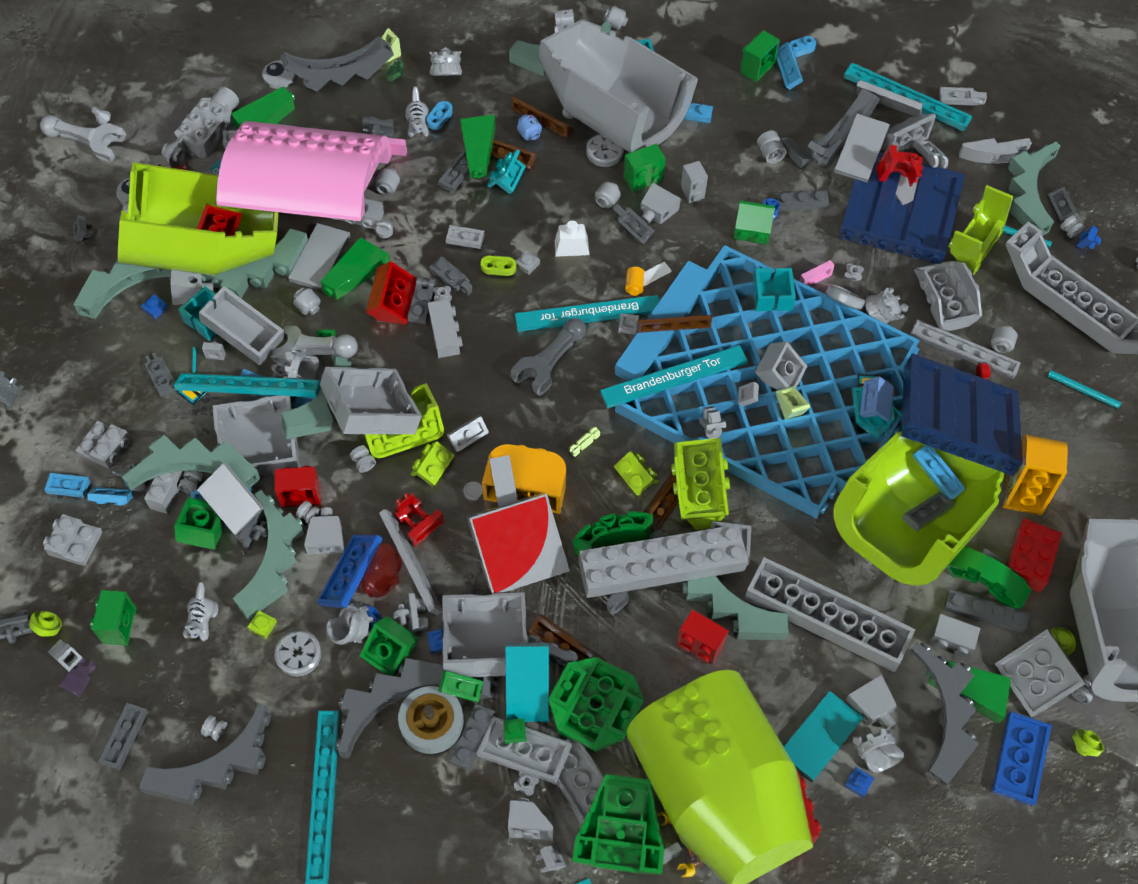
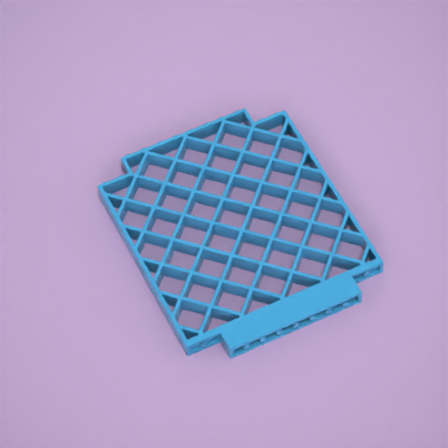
[615,245,920,519]

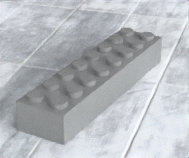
[578,525,749,598]
[744,557,915,673]

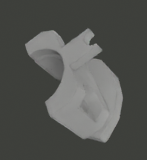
[555,9,574,33]

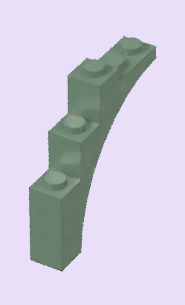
[509,21,611,76]
[1008,142,1060,236]
[202,229,308,299]
[73,259,171,319]
[280,355,359,439]
[122,435,260,491]
[233,490,305,620]
[682,576,789,640]

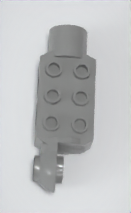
[162,87,239,168]

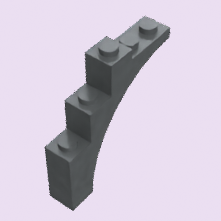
[280,36,394,92]
[808,88,880,167]
[909,642,979,785]
[336,658,443,759]
[139,704,271,805]

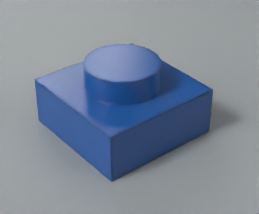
[141,295,168,319]

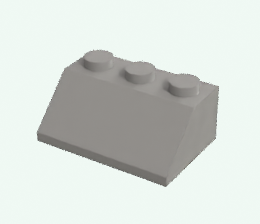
[880,114,936,153]

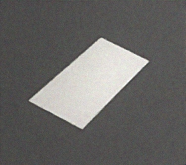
[644,262,672,286]

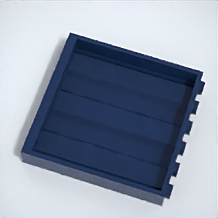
[838,152,965,264]
[901,353,1023,476]

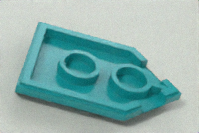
[852,387,895,439]

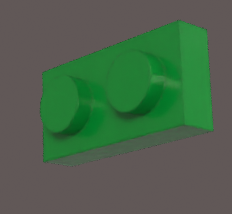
[438,671,483,702]

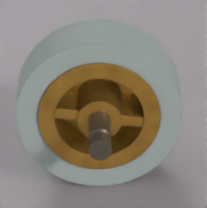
[398,686,463,754]

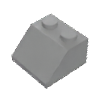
[755,341,807,390]
[508,798,553,841]

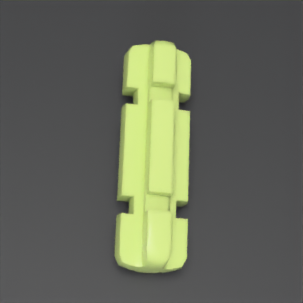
[568,427,600,456]

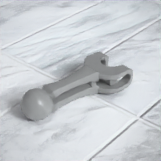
[40,115,127,163]
[270,325,358,365]

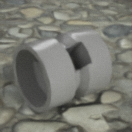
[757,131,787,163]

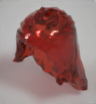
[359,543,402,599]

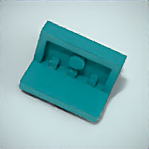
[487,150,526,194]

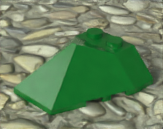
[572,774,664,875]

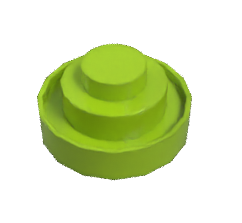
[29,611,62,637]
[1050,627,1076,656]
[1072,729,1104,756]

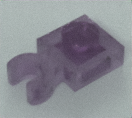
[60,657,96,697]

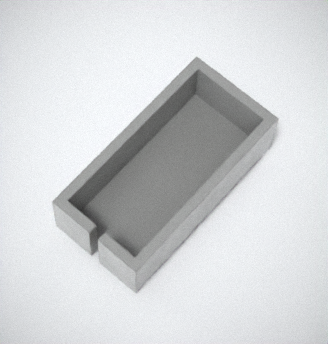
[199,286,284,365]

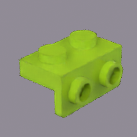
[410,441,454,486]
[614,451,660,496]

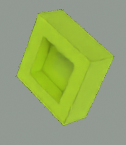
[247,610,277,639]

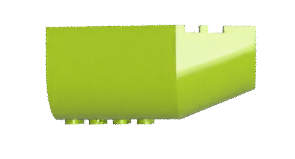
[118,162,278,276]
[834,431,1004,586]
[627,670,813,884]

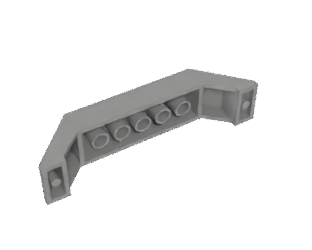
[1005,221,1138,354]

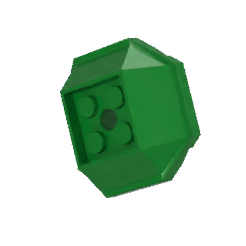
[549,657,644,751]

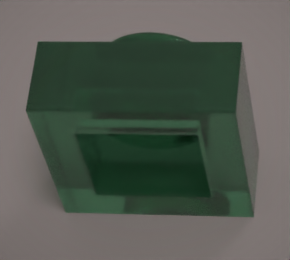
[386,59,404,82]

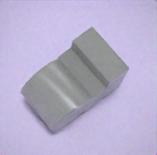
[48,639,82,672]

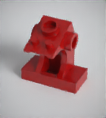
[876,145,923,187]
[394,493,444,547]

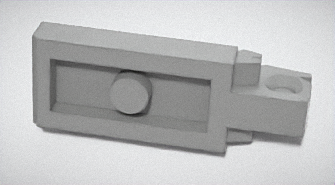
[939,87,987,105]

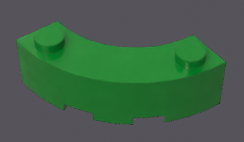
[573,511,654,557]
[946,546,1032,609]

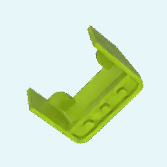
[948,185,1013,275]

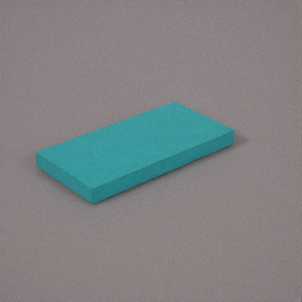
[506,643,549,722]
[784,691,864,782]

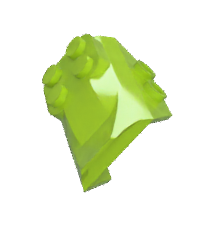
[671,438,730,530]

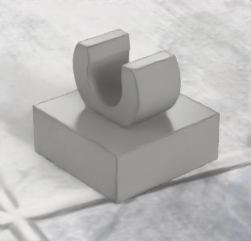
[536,846,566,872]

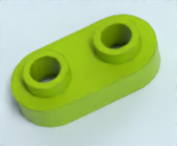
[481,256,516,276]

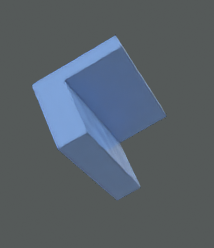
[860,377,894,421]

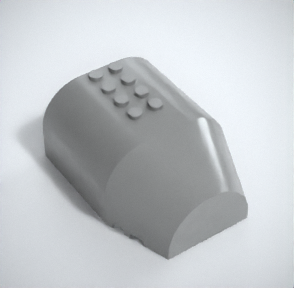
[539,19,698,153]
[1070,519,1138,702]

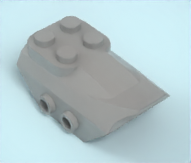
[914,261,982,331]

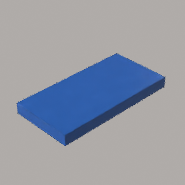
[317,535,383,608]
[991,711,1052,806]

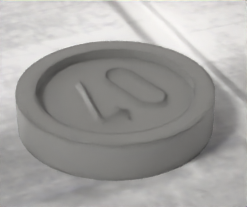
[463,481,483,501]

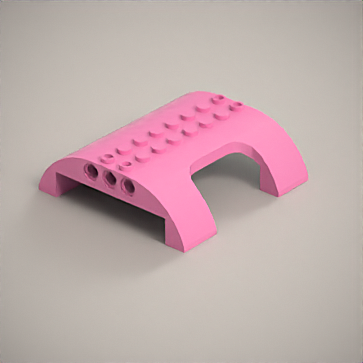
[217,121,392,221]

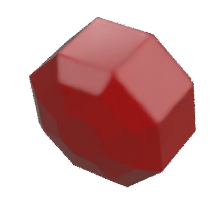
[976,362,991,380]

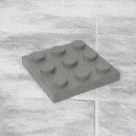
[995,629,1087,717]

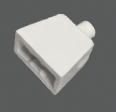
[555,221,589,257]

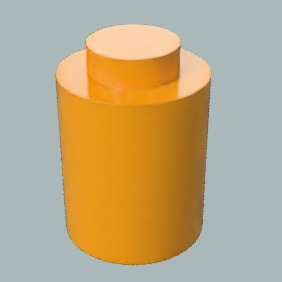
[625,267,645,296]

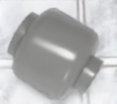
[603,6,628,31]
[374,169,400,195]
[595,182,621,208]
[293,288,321,315]
[991,325,1018,353]

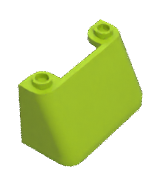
[364,383,444,458]

